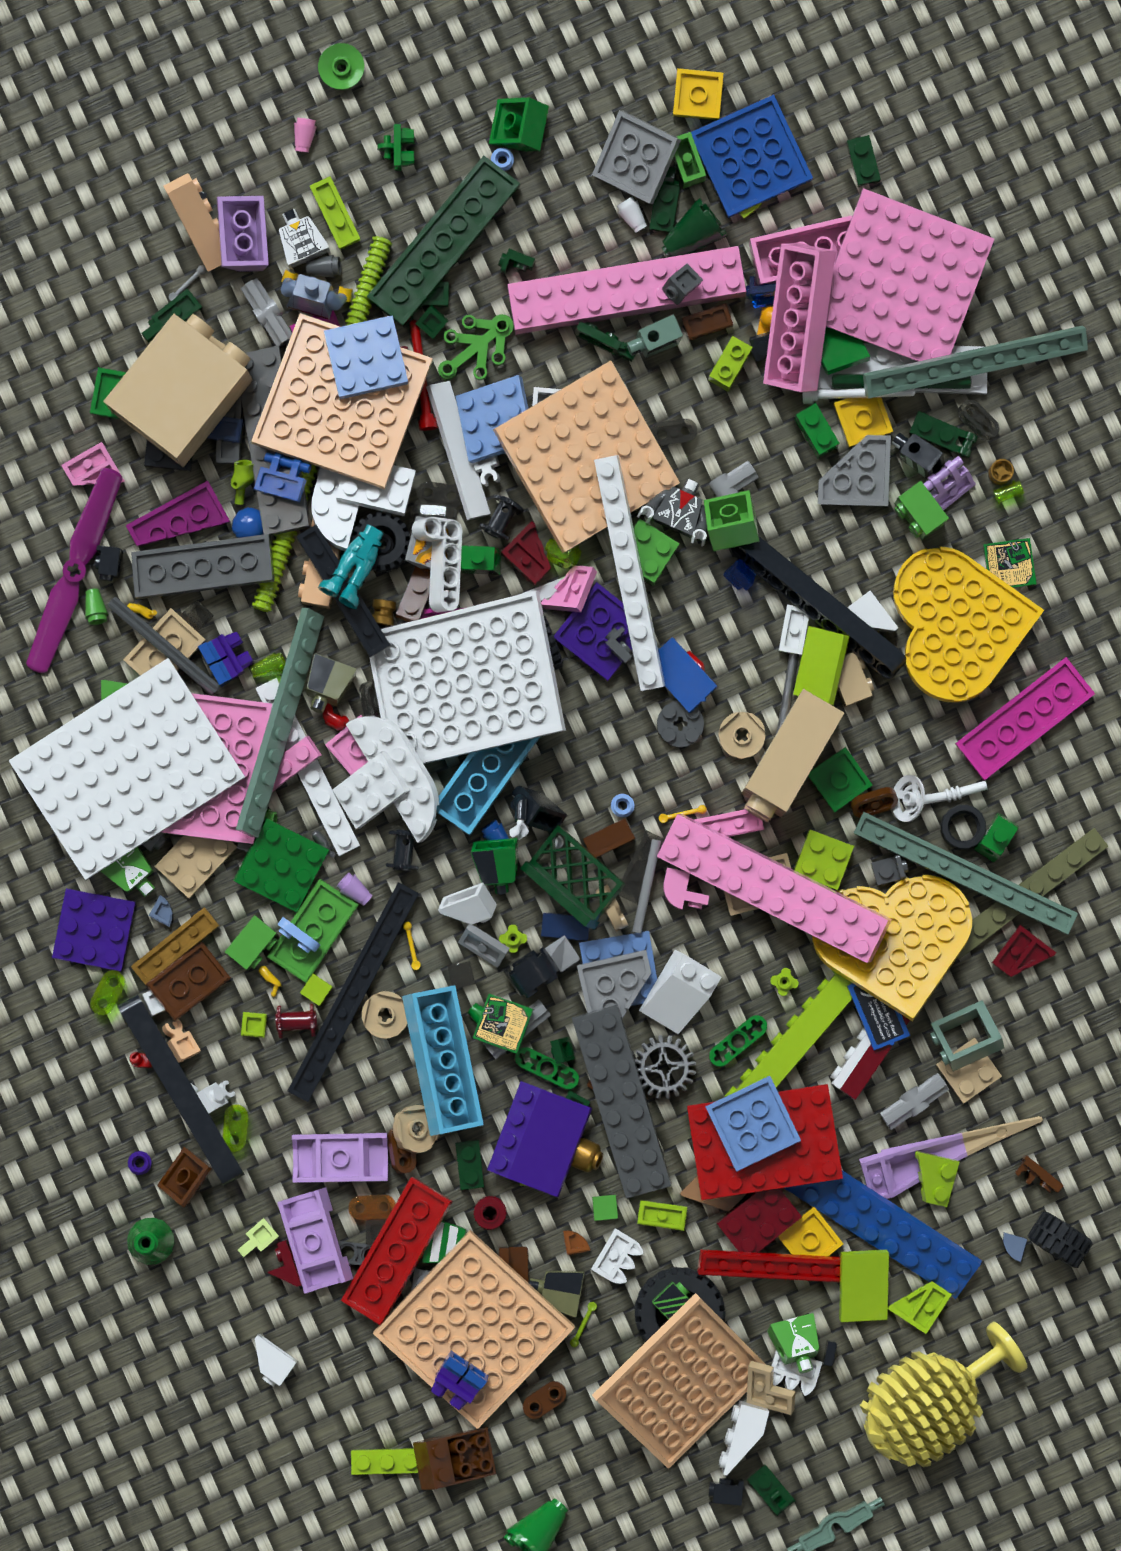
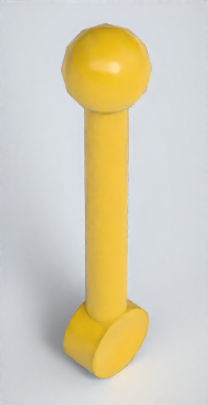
[659,805,707,823]
[403,922,421,970]

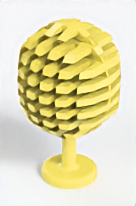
[860,1322,1027,1467]

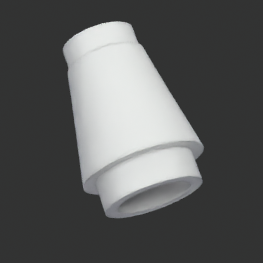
[617,196,647,233]

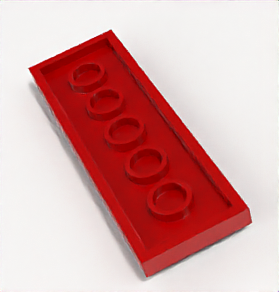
[341,1177,453,1325]

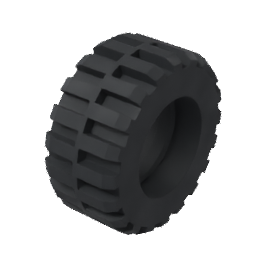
[634,1267,725,1342]

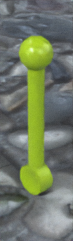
[570,1302,597,1348]

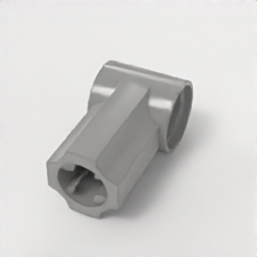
[709,461,759,497]

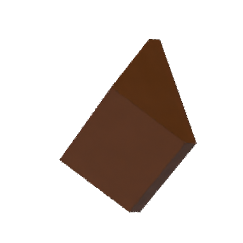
[157,1147,213,1208]

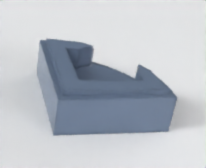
[149,895,173,927]
[1003,1232,1027,1262]

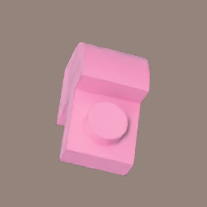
[663,867,709,910]

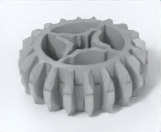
[635,1035,696,1099]

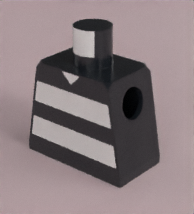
[892,433,945,480]

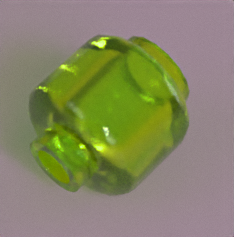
[545,538,581,569]

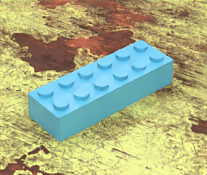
[436,737,540,836]
[402,985,484,1136]

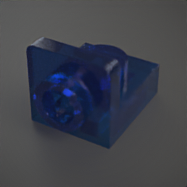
[746,276,776,308]
[723,559,756,591]

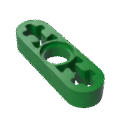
[709,1015,767,1066]
[515,1047,579,1089]

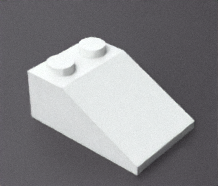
[639,950,721,1034]

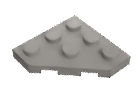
[818,435,891,506]
[577,950,651,1018]

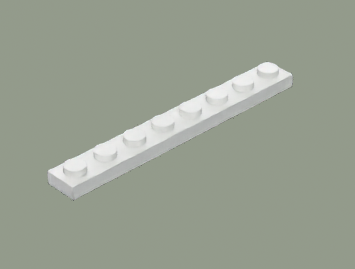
[256,678,360,856]

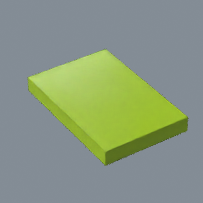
[793,626,849,705]
[839,1250,889,1322]

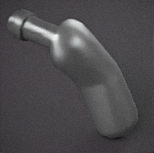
[312,830,335,857]

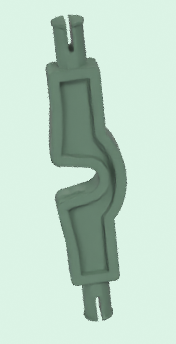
[787,1497,885,1551]

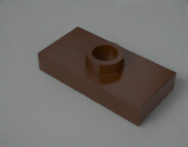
[682,303,734,341]

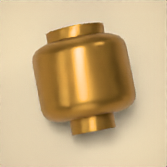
[571,1138,603,1173]

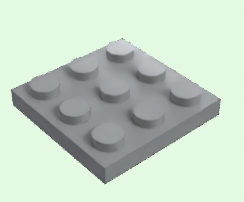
[592,110,681,204]

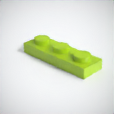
[310,176,361,250]
[351,1448,418,1475]

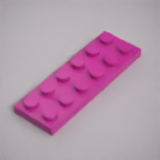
[955,657,1095,781]

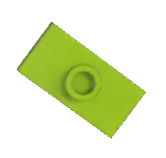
[637,1200,687,1231]

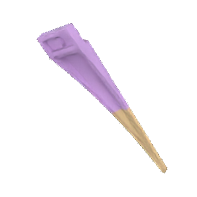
[859,1116,1043,1199]

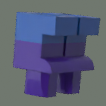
[198,632,254,687]
[431,1350,488,1410]

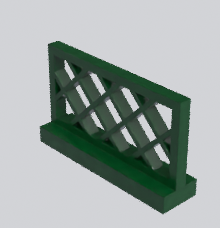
[520,825,626,929]

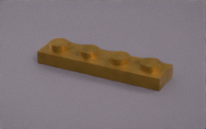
[131,907,220,985]

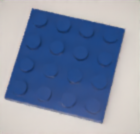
[691,95,813,218]

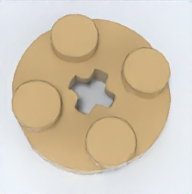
[718,712,765,759]
[595,884,629,932]
[362,991,407,1039]
[393,1105,439,1153]

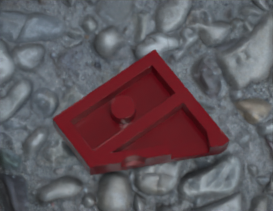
[501,521,551,586]
[991,925,1057,977]

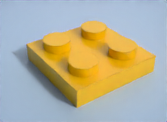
[673,68,724,120]
[833,397,893,448]
[778,1207,843,1256]

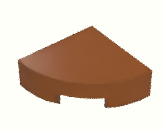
[563,1230,590,1255]

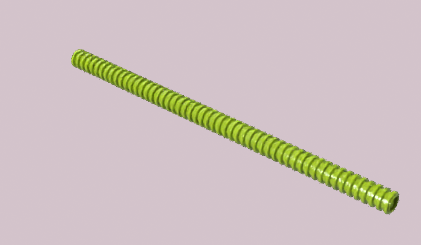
[252,236,392,613]

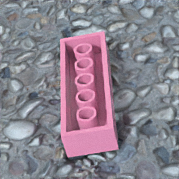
[749,215,852,289]
[763,243,836,392]

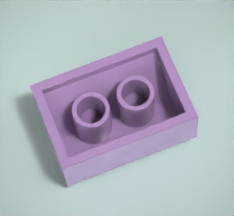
[217,196,269,271]

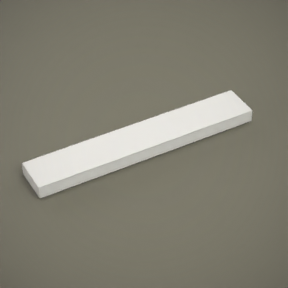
[426,381,490,520]

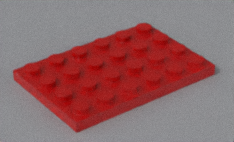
[687,1084,843,1201]

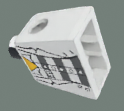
[279,209,330,269]

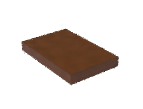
[146,941,231,1022]

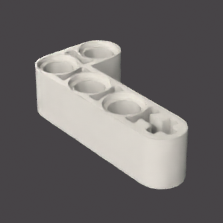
[412,517,462,613]

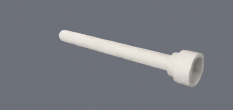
[803,388,916,404]

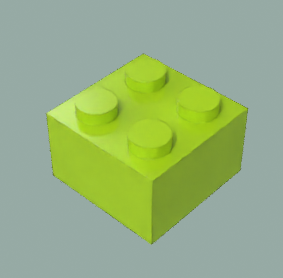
[794,830,854,891]

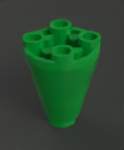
[127,1217,175,1265]
[503,1498,568,1551]

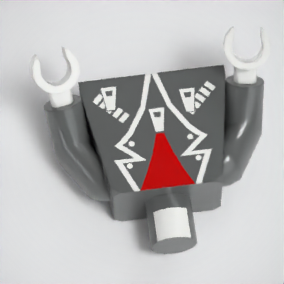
[637,479,707,546]

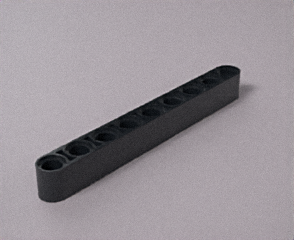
[731,537,906,679]
[117,994,245,1187]

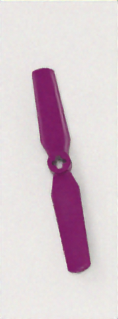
[26,468,122,673]

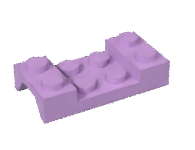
[292,1133,388,1183]
[277,1188,353,1294]

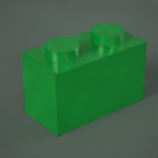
[794,403,840,459]

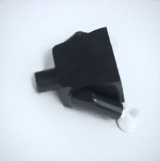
[509,786,567,850]

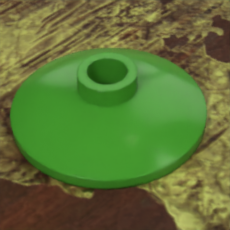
[318,43,365,90]

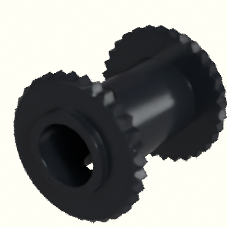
[479,495,524,541]
[386,829,419,871]

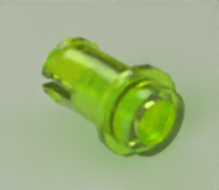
[993,480,1024,504]

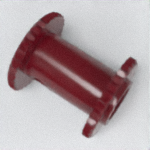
[276,1004,317,1039]
[473,1196,507,1230]

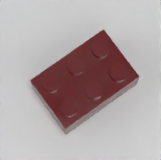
[716,1189,802,1253]

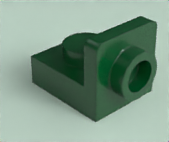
[498,248,535,275]

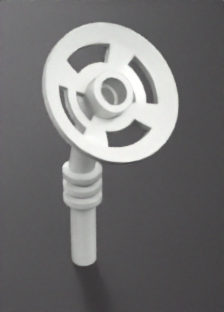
[892,775,988,822]

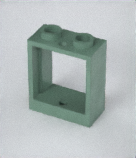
[930,1000,1004,1071]

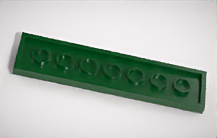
[367,155,520,327]

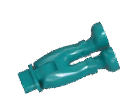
[318,524,384,609]

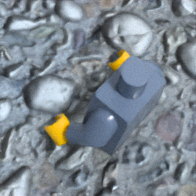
[281,269,353,320]

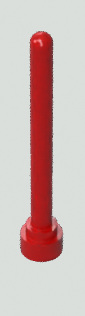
[410,320,438,431]

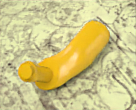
[127,603,157,619]
[258,966,281,997]

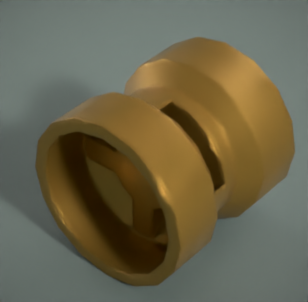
[988,459,1014,485]
[372,599,396,626]

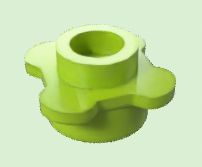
[499,925,527,953]
[770,968,799,996]

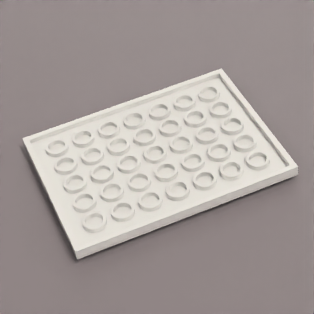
[369,591,566,764]
[9,658,245,880]

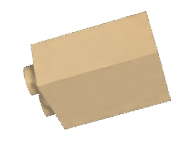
[103,314,253,467]
[741,689,844,823]

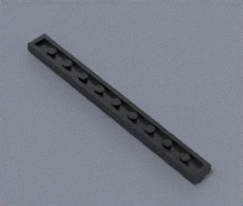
[287,882,419,1102]

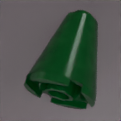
[662,198,728,257]

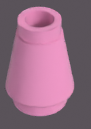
[294,118,317,153]

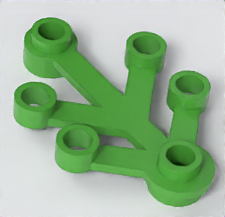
[438,314,514,380]

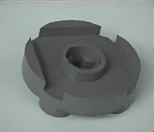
[657,700,704,748]

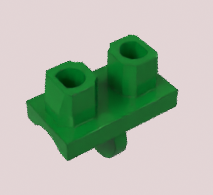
[377,124,414,171]

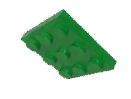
[233,818,329,912]

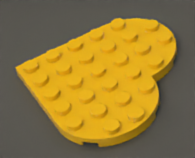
[893,547,1044,702]
[812,875,972,1022]

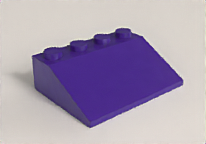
[487,1081,592,1197]

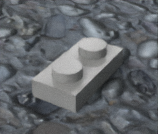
[458,924,510,968]

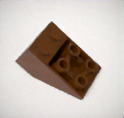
[413,1427,496,1490]

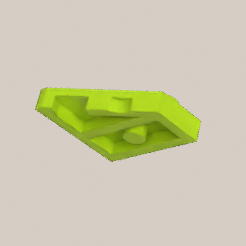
[915,1151,960,1207]
[888,1281,952,1334]

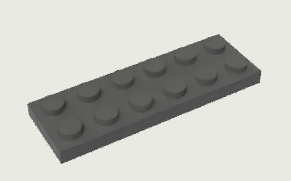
[131,534,274,600]

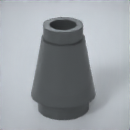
[306,255,342,278]

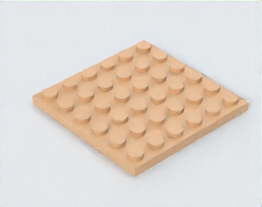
[251,313,433,489]
[493,361,680,553]
[373,1230,575,1429]
[592,1293,766,1469]

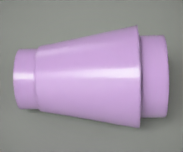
[337,872,372,906]

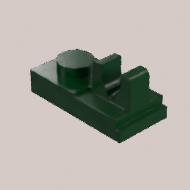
[747,1464,796,1516]

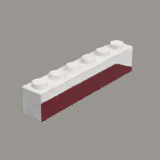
[830,1014,910,1100]

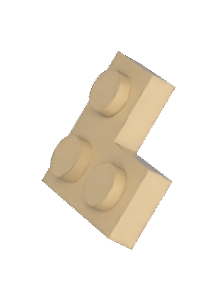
[747,1361,795,1415]

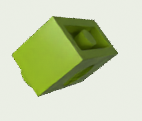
[708,336,753,392]

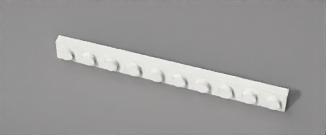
[594,455,665,691]

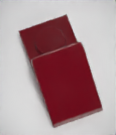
[267,1239,302,1287]

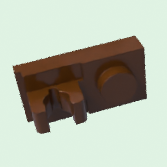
[1015,1155,1064,1193]

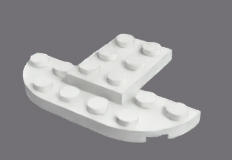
[312,465,416,551]
[333,716,439,843]

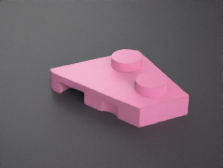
[61,442,125,486]
[541,565,597,612]

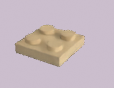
[936,1038,1002,1104]

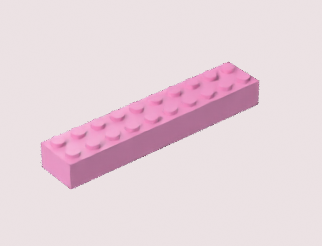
[507,246,746,335]
[657,814,892,963]

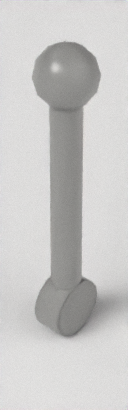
[169,265,206,301]

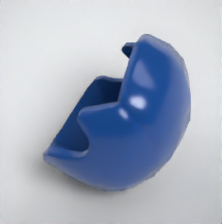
[232,507,264,538]

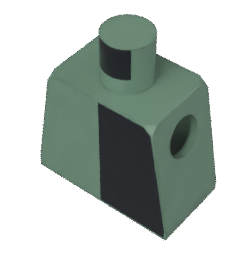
[626,314,683,357]

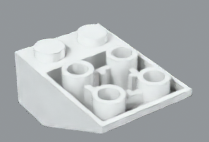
[719,1400,769,1475]

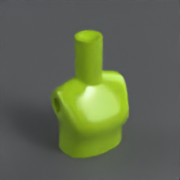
[231,460,255,505]

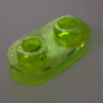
[90,970,126,1015]
[223,1104,249,1152]

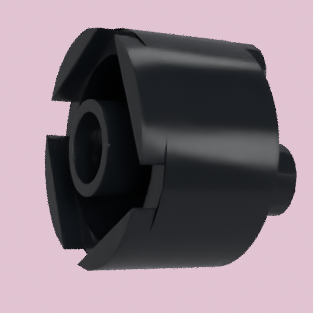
[504,946,559,998]

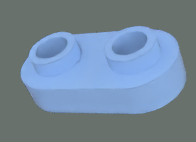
[277,917,321,953]

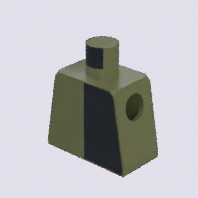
[306,653,357,713]
[529,1271,584,1317]

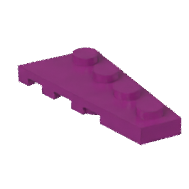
[126,481,231,547]

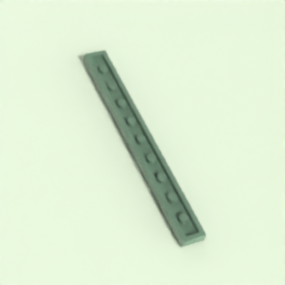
[863,326,1088,399]
[236,608,324,838]
[853,812,1078,935]

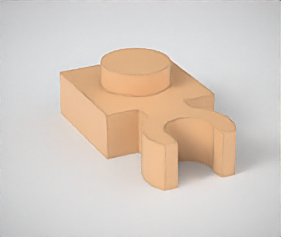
[162,1019,201,1063]

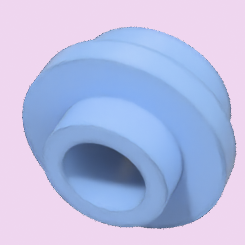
[491,148,514,171]
[611,794,634,817]

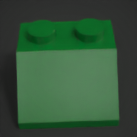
[489,97,549,151]

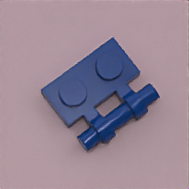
[254,452,311,503]

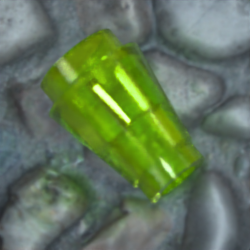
[251,652,286,679]

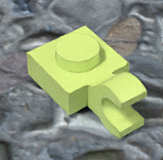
[238,1218,279,1257]

